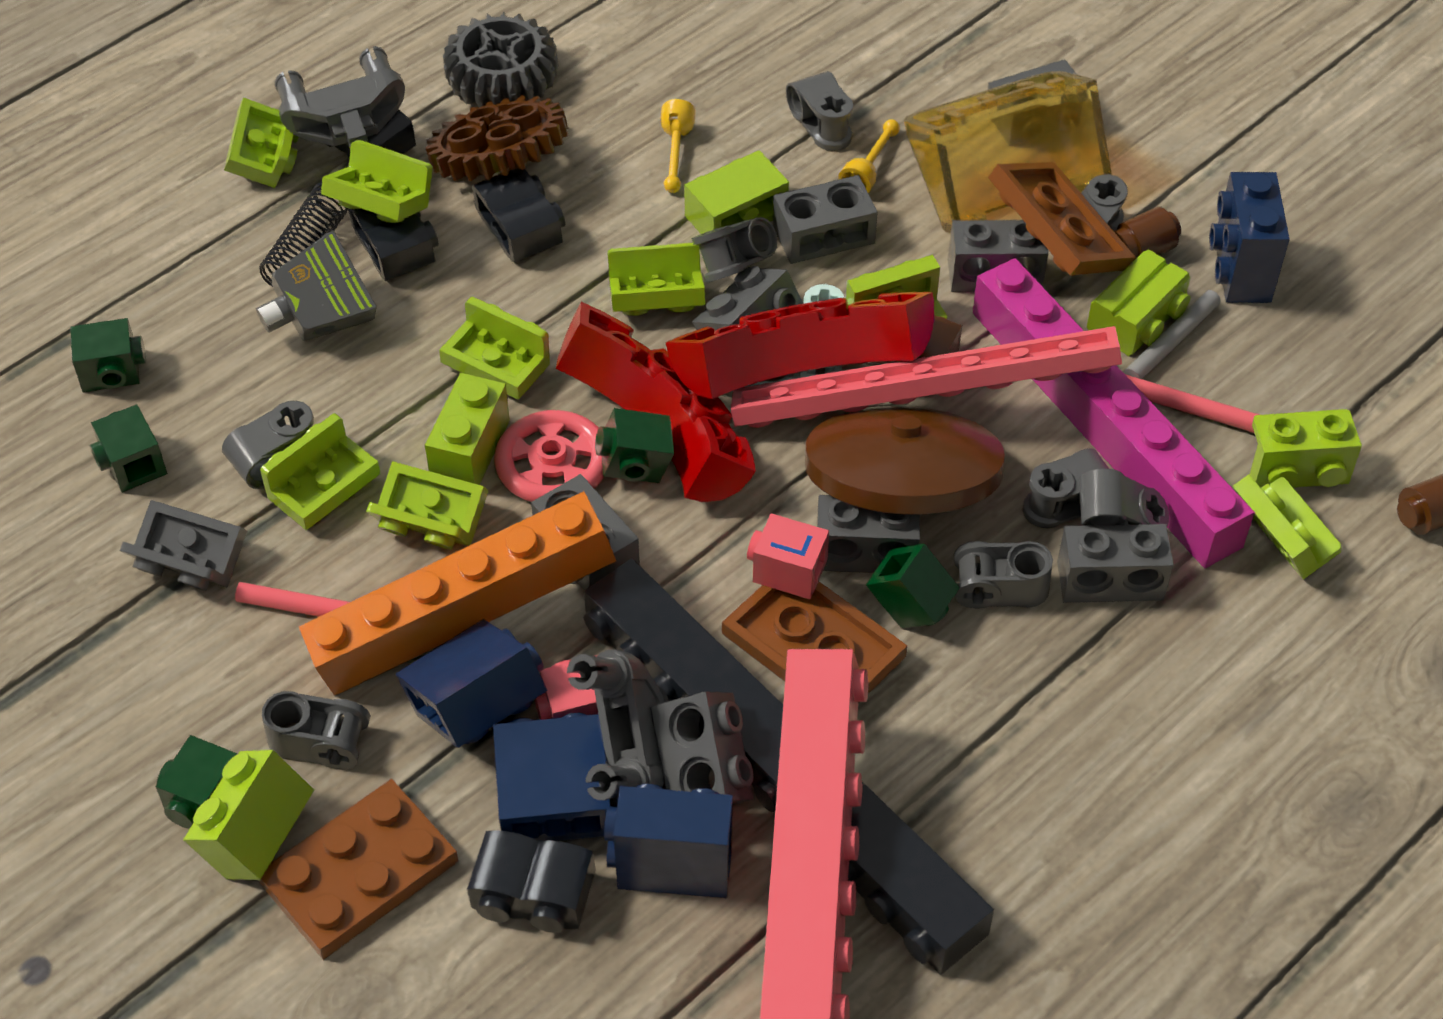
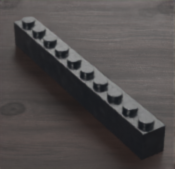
[583,558,994,975]

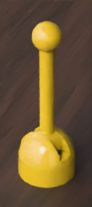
[660,99,696,193]
[838,119,900,193]

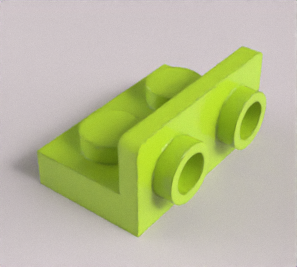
[1233,474,1342,580]

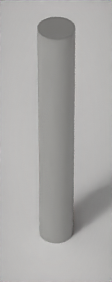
[1124,290,1221,379]

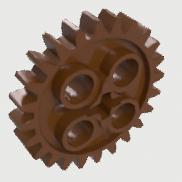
[425,96,569,181]

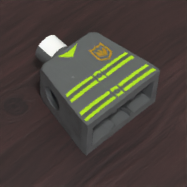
[256,230,377,341]

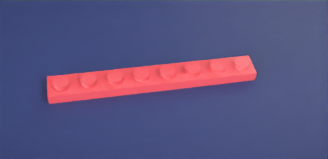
[731,326,1122,428]

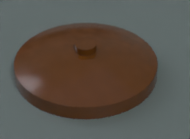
[805,406,1005,514]

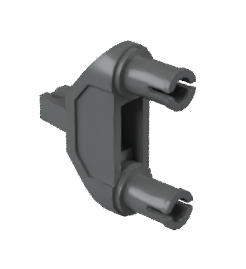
[275,46,405,148]
[567,650,665,802]

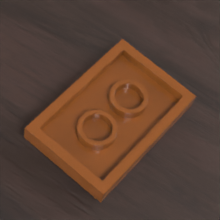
[988,162,1136,276]
[722,581,908,703]
[259,778,459,960]

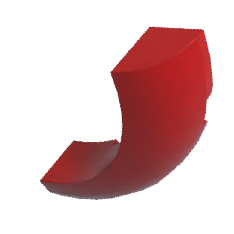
[666,292,934,399]
[556,301,756,502]

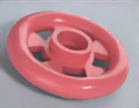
[494,410,604,502]

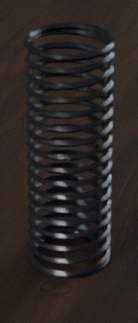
[259,183,348,287]

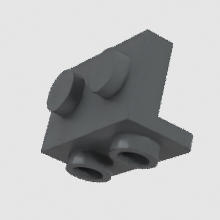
[693,266,803,330]
[120,500,248,591]

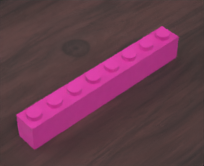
[972,258,1255,569]

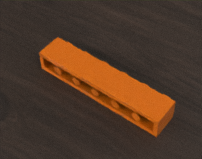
[299,491,616,696]

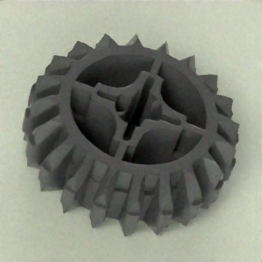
[443,12,558,107]

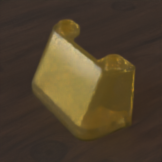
[904,71,1112,234]

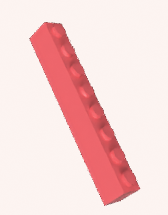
[760,649,868,1019]

